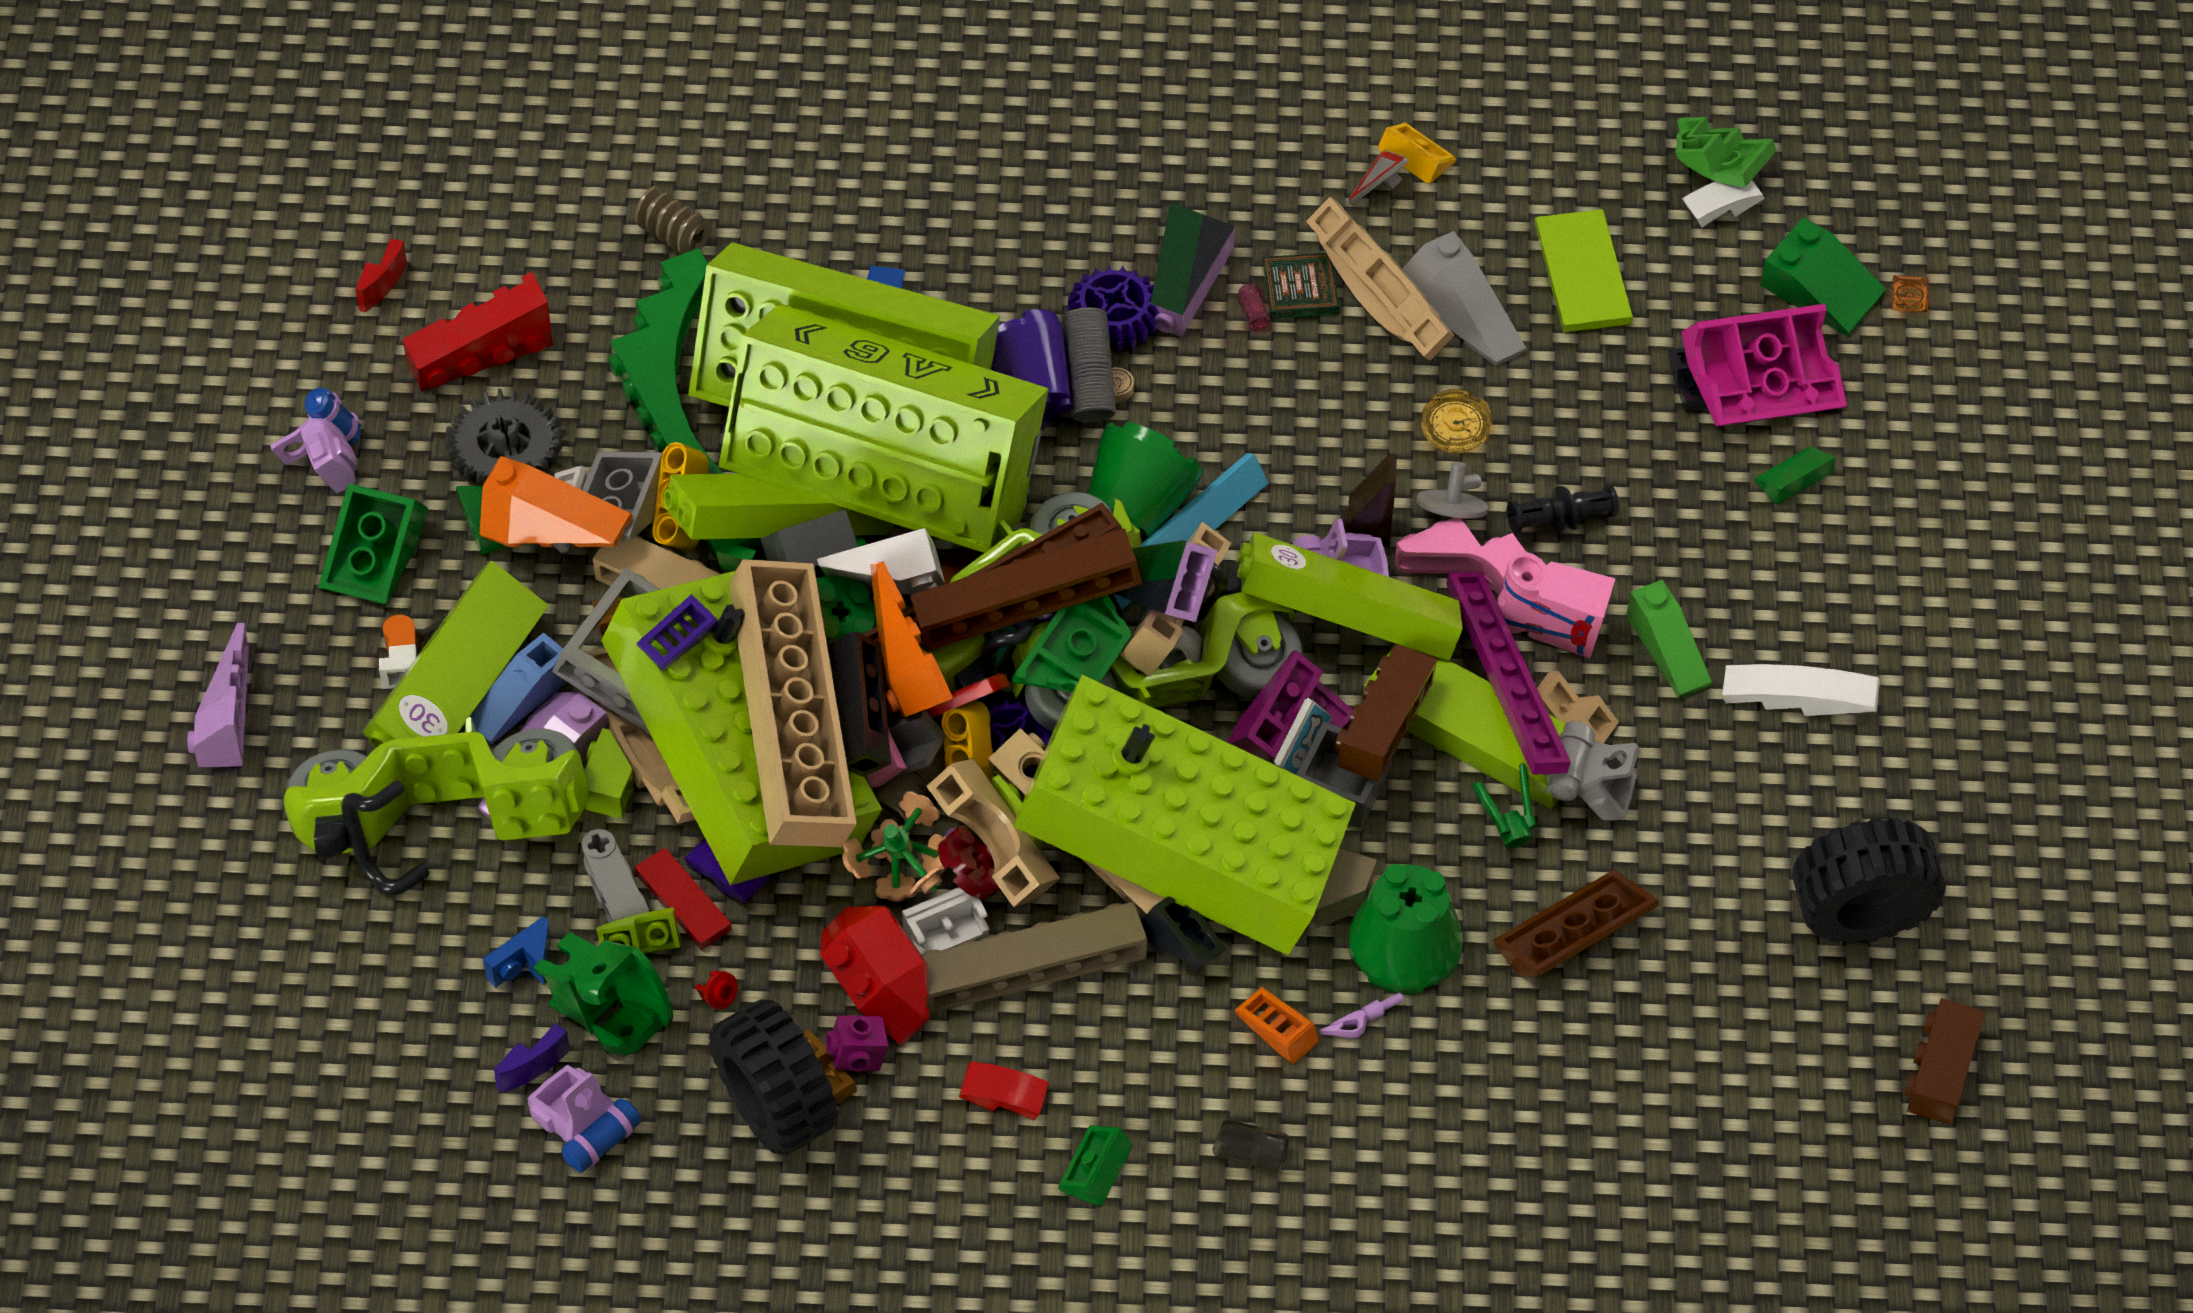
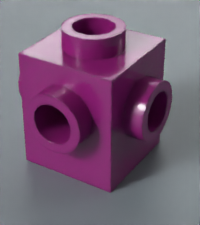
[826,1015,888,1072]

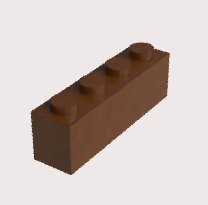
[1335,644,1437,782]

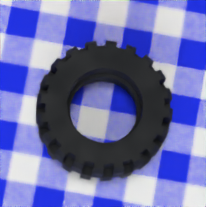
[1792,818,1946,944]
[709,999,839,1155]

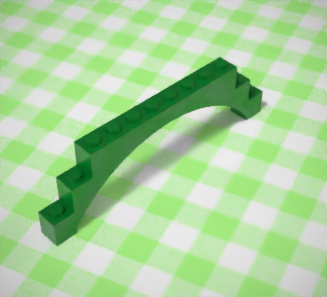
[608,248,867,577]

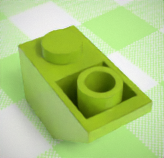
[584,728,635,819]

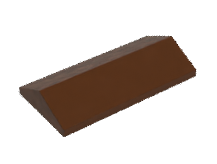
[1493,869,1660,977]

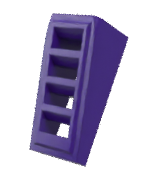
[637,594,718,671]

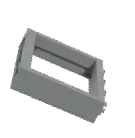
[552,567,660,735]

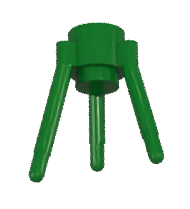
[1472,763,1537,849]

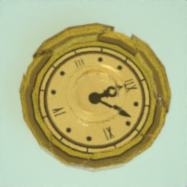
[1421,389,1492,453]

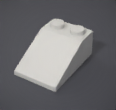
[817,528,945,595]

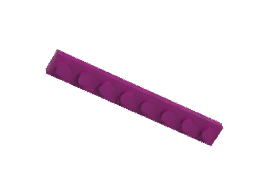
[1446,572,1571,775]

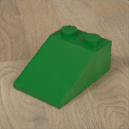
[1760,217,1887,337]
[318,483,428,605]

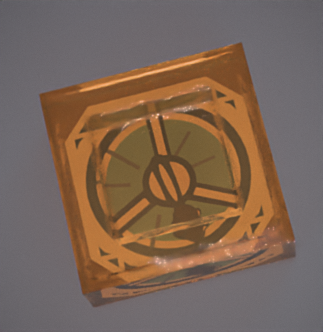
[1891,275,1929,312]

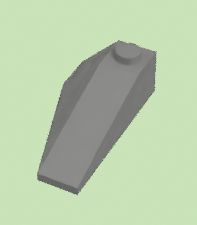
[1402,231,1526,366]

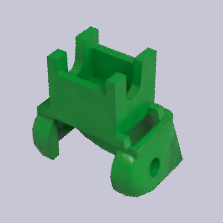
[533,932,674,1056]

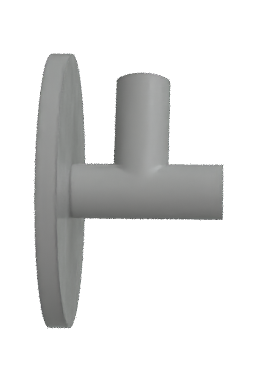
[1416,462,1488,518]

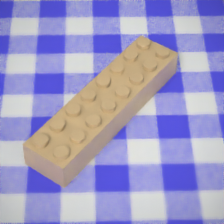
[729,559,857,847]

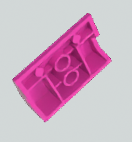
[1681,304,1847,427]

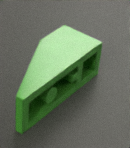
[1626,580,1712,699]

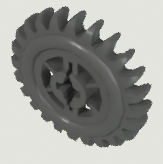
[445,388,563,485]

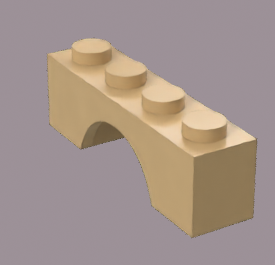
[926,759,1060,907]

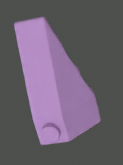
[187,623,249,768]
[478,692,608,818]

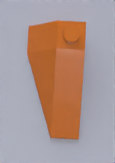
[479,456,633,547]
[870,561,953,717]

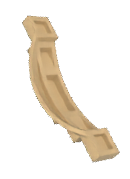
[1306,197,1455,360]
[584,647,696,824]

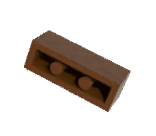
[1904,998,1986,1125]

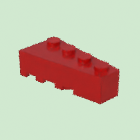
[403,272,553,391]

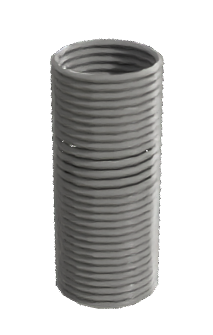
[1062,308,1116,422]

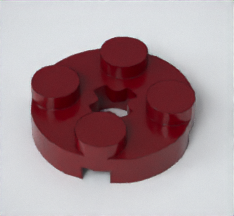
[938,826,1000,899]

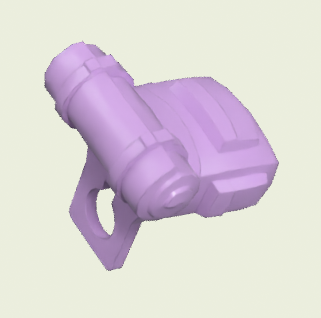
[1292,519,1389,577]

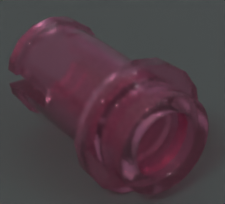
[1237,283,1271,330]

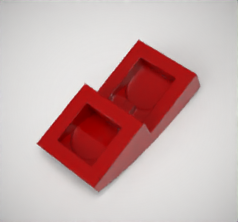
[356,238,407,312]
[959,1061,1049,1120]

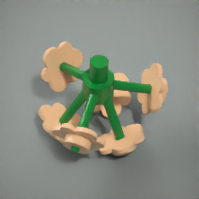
[843,791,947,902]

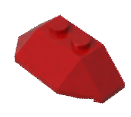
[820,906,929,1045]

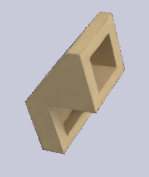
[1537,671,1619,743]

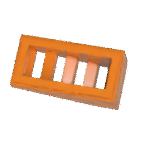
[1235,987,1319,1064]

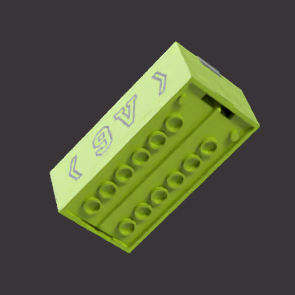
[718,303,1049,553]

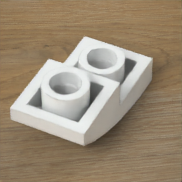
[1682,180,1765,227]

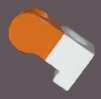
[379,615,418,689]

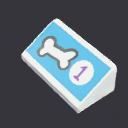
[1274,698,1332,775]

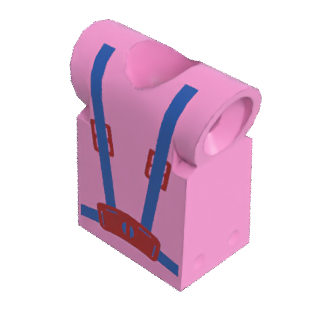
[1497,552,1615,659]

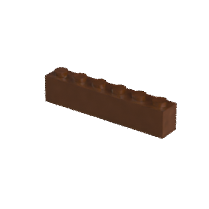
[910,528,1142,651]

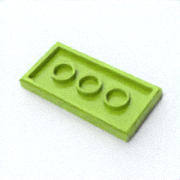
[1534,209,1633,333]

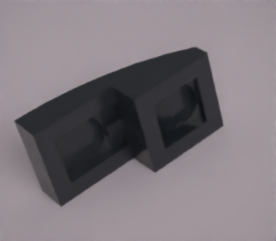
[1668,348,1708,412]

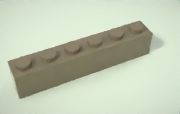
[922,901,1147,1014]

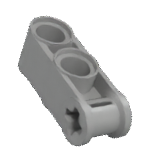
[582,829,649,923]

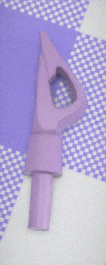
[1319,992,1404,1039]

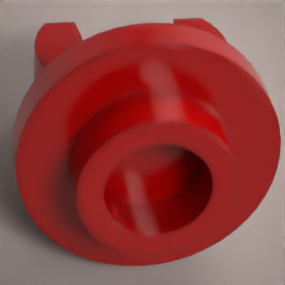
[695,971,738,1010]

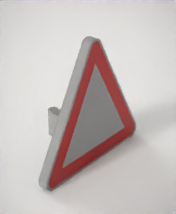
[1348,150,1408,204]

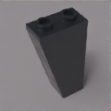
[827,632,891,777]

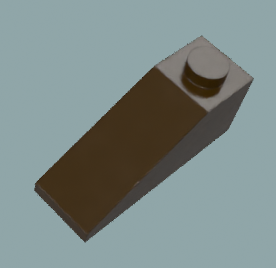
[1340,453,1397,547]

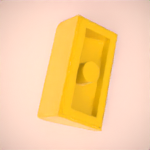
[1378,122,1456,184]

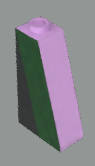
[1151,203,1235,337]
[1113,540,1218,622]

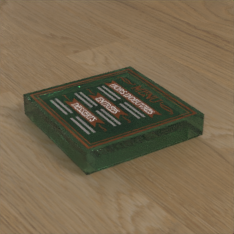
[1262,253,1340,319]

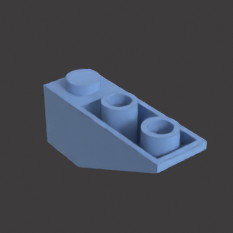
[470,633,571,745]

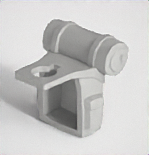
[1546,721,1639,820]

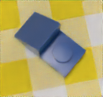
[483,916,551,988]

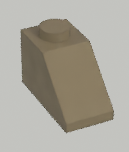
[1309,848,1380,929]

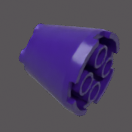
[991,309,1073,430]

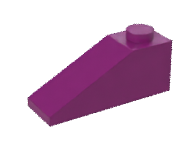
[1227,650,1323,762]

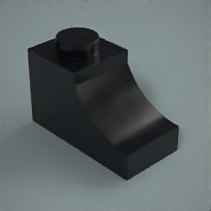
[1141,896,1227,973]

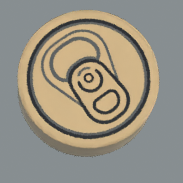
[1104,367,1134,403]

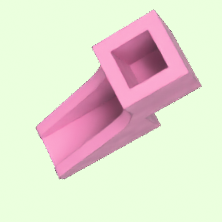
[1394,518,1526,596]

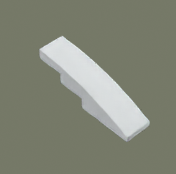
[1722,664,1880,716]

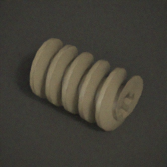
[635,186,712,254]

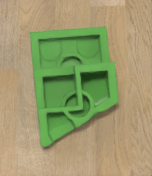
[1675,117,1777,187]

